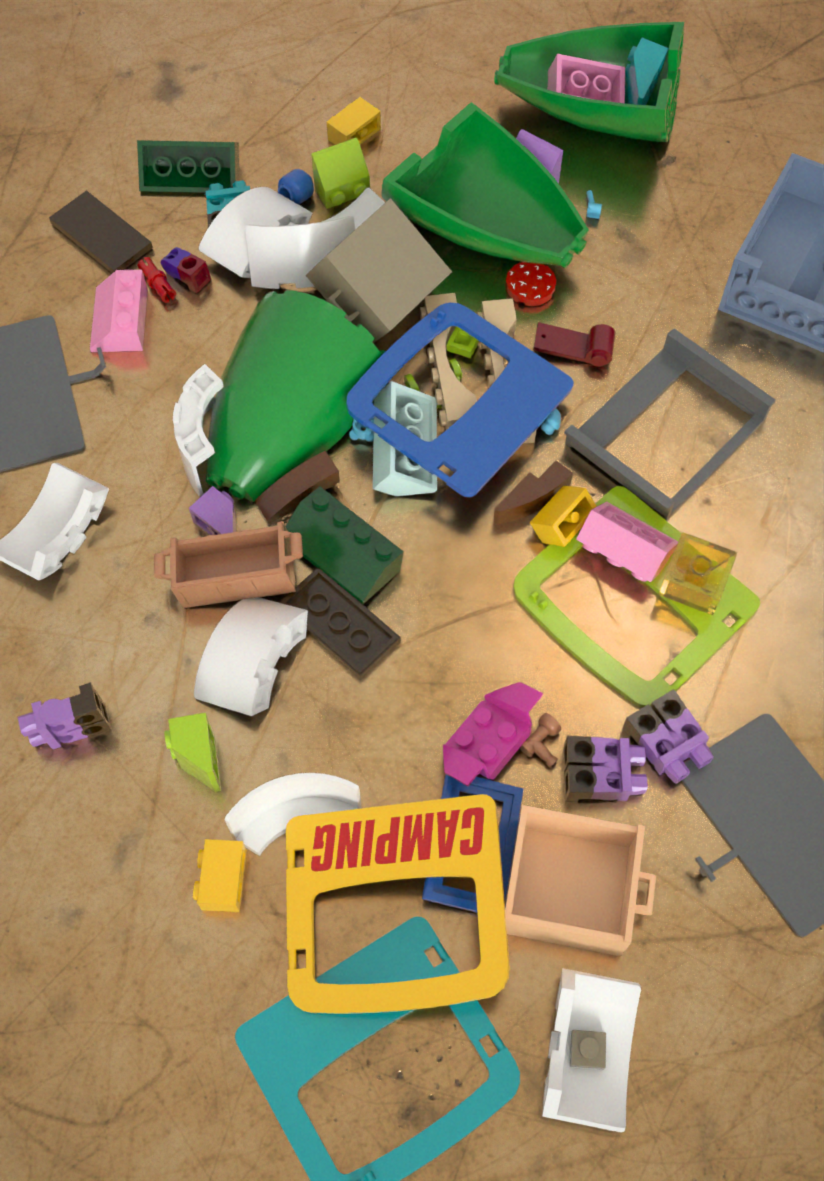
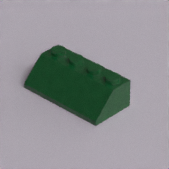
[137,140,239,193]
[286,486,404,604]

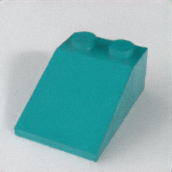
[625,38,669,105]

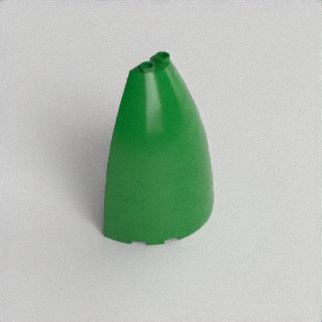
[494,22,684,142]
[381,102,589,269]
[205,290,385,502]

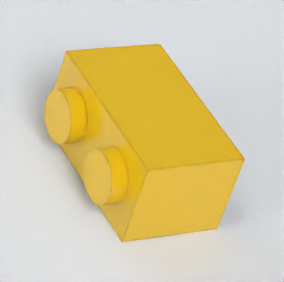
[327,97,381,145]
[530,486,597,547]
[193,839,247,912]

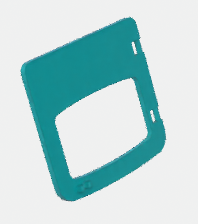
[235,917,520,1181]

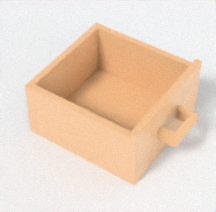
[505,805,656,956]

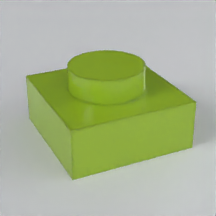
[447,326,479,358]

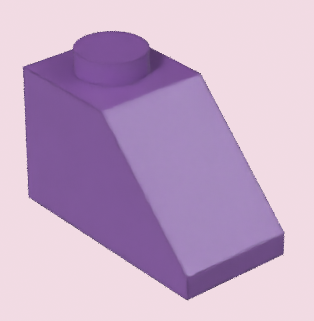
[189,486,236,535]

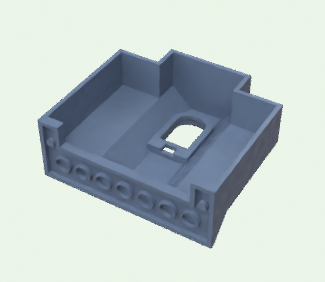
[718,153,824,352]

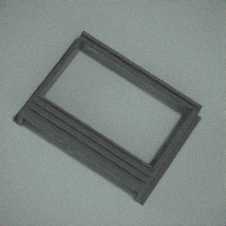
[564,328,776,520]

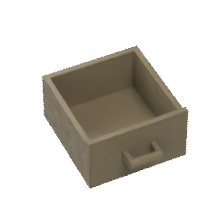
[305,198,452,343]

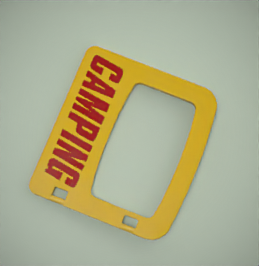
[286,794,510,1014]

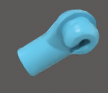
[541,409,561,435]

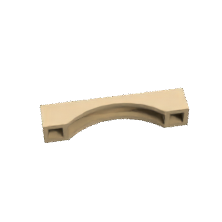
[420,293,477,430]
[477,298,536,444]

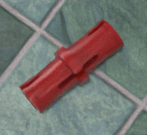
[137,257,177,303]

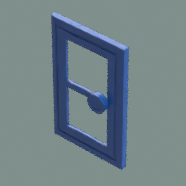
[422,775,524,912]

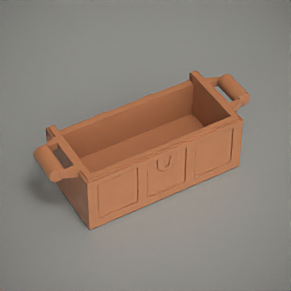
[154,521,303,608]

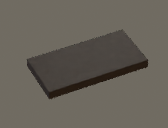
[49,190,153,273]
[279,568,401,680]

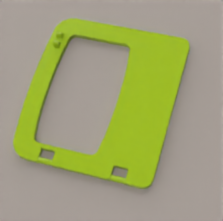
[513,486,760,708]

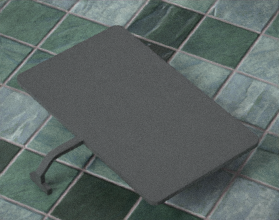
[0,315,106,472]
[681,713,824,937]

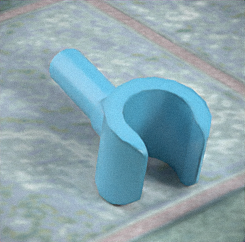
[586,190,602,219]

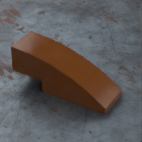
[255,450,340,524]
[493,461,573,525]

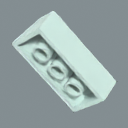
[373,381,437,496]

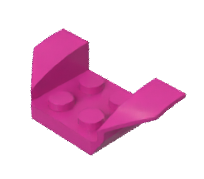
[443,682,543,786]

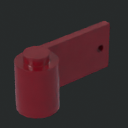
[533,322,616,366]

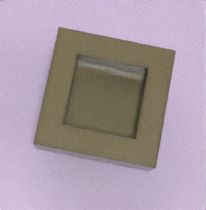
[570,1030,606,1069]

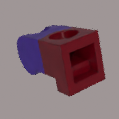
[160,247,212,294]

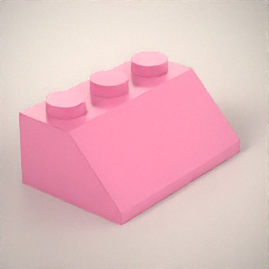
[547,54,625,104]
[90,270,148,352]
[576,501,680,582]

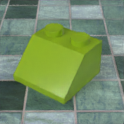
[311,137,370,209]
[164,713,221,792]

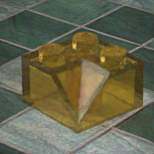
[658,532,738,615]

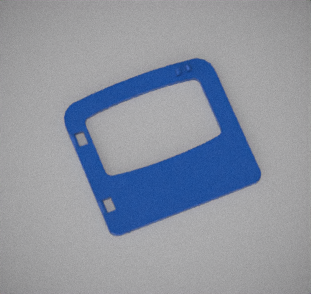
[346,302,574,497]

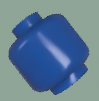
[278,169,314,205]

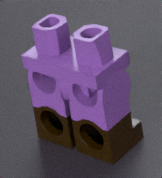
[18,682,111,749]
[623,689,714,784]
[563,735,648,802]

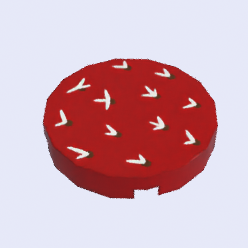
[505,262,556,306]

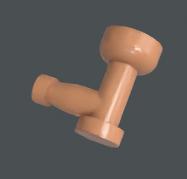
[520,712,562,767]

